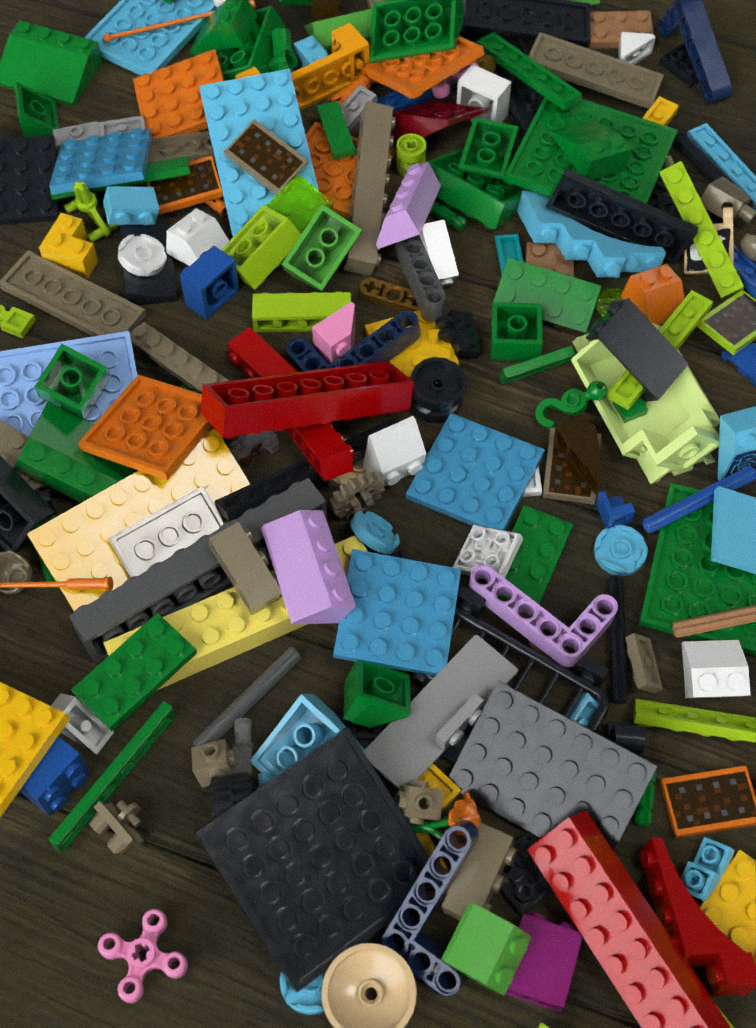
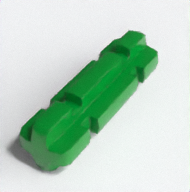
[429,200,467,231]
[634,771,656,827]

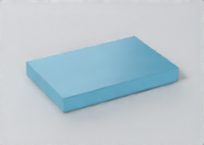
[711,486,756,574]

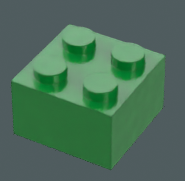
[490,302,542,361]
[34,343,110,420]

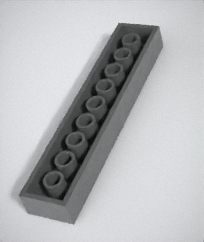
[69,478,327,664]

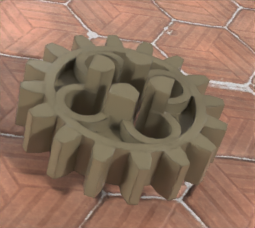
[329,471,385,519]

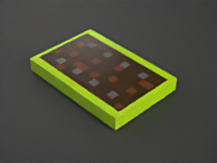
[697,290,756,355]

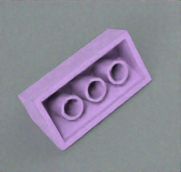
[376,162,441,249]
[261,510,356,625]

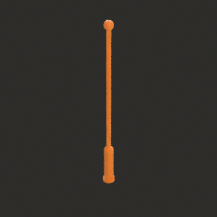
[103,0,255,43]
[0,576,113,591]

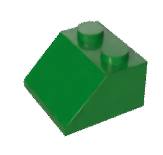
[344,659,411,728]

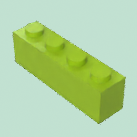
[252,292,351,332]

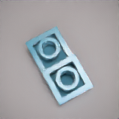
[681,837,735,902]

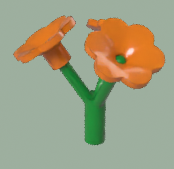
[409,791,481,844]

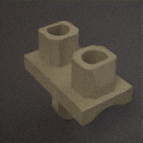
[89,800,145,855]

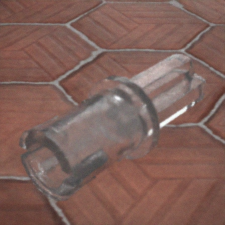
[231,718,255,775]

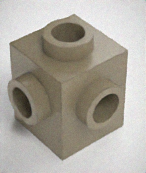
[191,739,238,788]
[395,780,444,824]

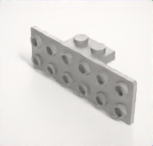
[365,635,518,790]

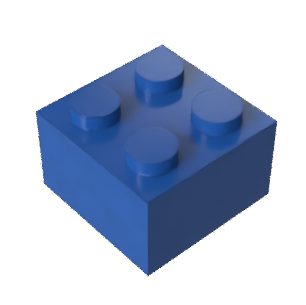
[180,245,240,320]
[20,736,90,817]

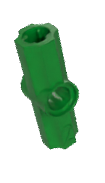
[268,28,298,73]

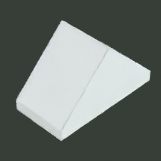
[618,32,656,64]

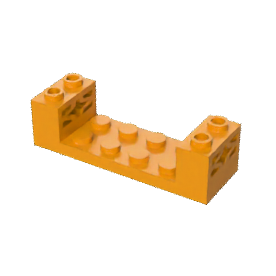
[235,23,369,110]

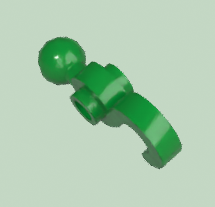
[535,381,608,430]

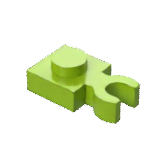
[0,304,36,339]

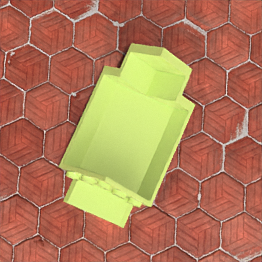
[571,322,720,484]

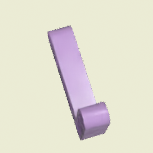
[468,565,618,667]

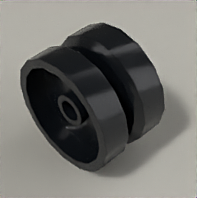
[410,357,466,423]

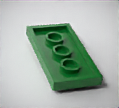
[493,257,602,334]
[497,505,573,614]
[71,613,197,732]

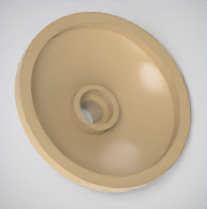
[322,943,417,1028]

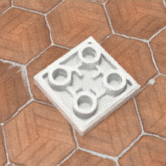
[452,525,523,578]

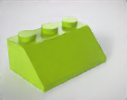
[222,205,301,289]

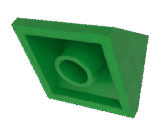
[14,82,59,137]

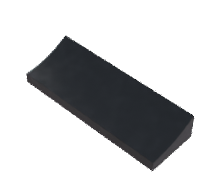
[546,168,698,264]
[121,185,177,306]

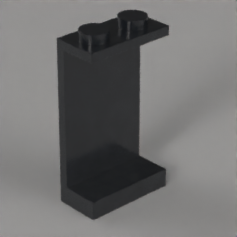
[586,298,689,402]

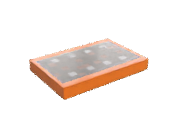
[147,155,223,215]
[660,765,756,838]

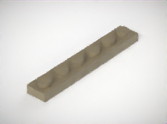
[130,322,229,394]

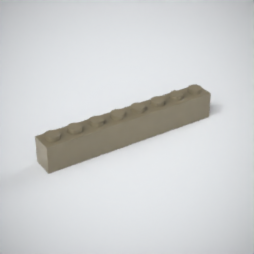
[343,101,396,276]

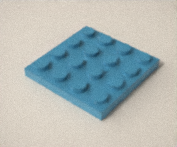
[49,128,152,195]
[406,413,545,531]
[333,549,461,676]

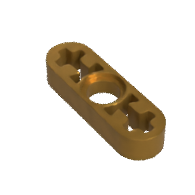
[360,278,420,312]

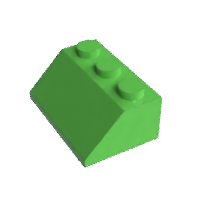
[305,8,373,52]
[281,204,362,291]

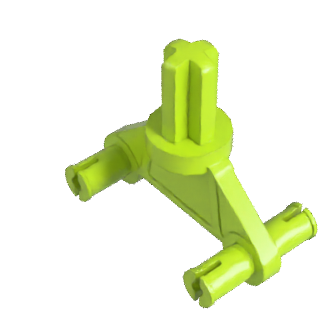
[64,181,120,243]

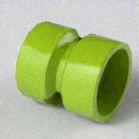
[396,133,426,177]

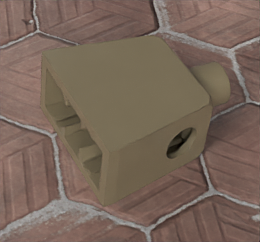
[700,176,756,224]

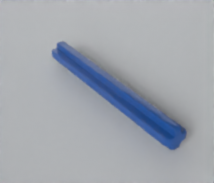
[642,466,756,533]

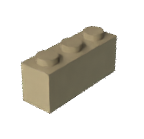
[208,522,282,615]
[442,823,517,921]

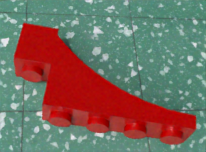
[639,838,756,997]

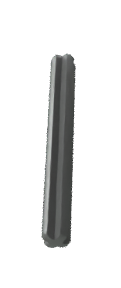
[193,647,301,747]

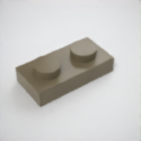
[625,633,663,694]

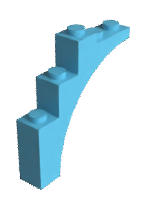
[516,191,666,278]

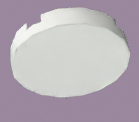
[118,234,167,277]

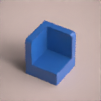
[596,491,635,529]

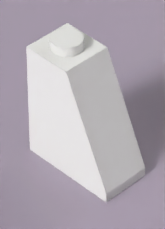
[419,220,459,288]

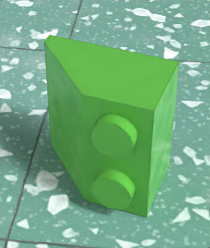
[441,902,532,996]

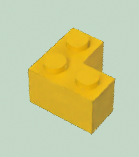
[39,213,98,279]

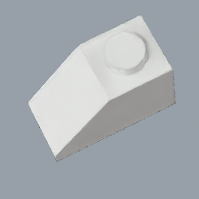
[51,693,114,755]

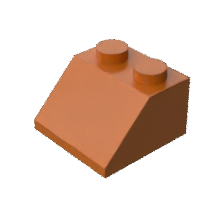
[620,264,685,326]

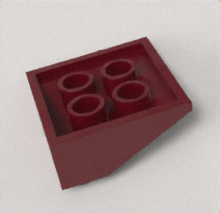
[392,100,488,141]

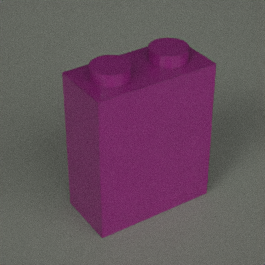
[505,912,583,1013]

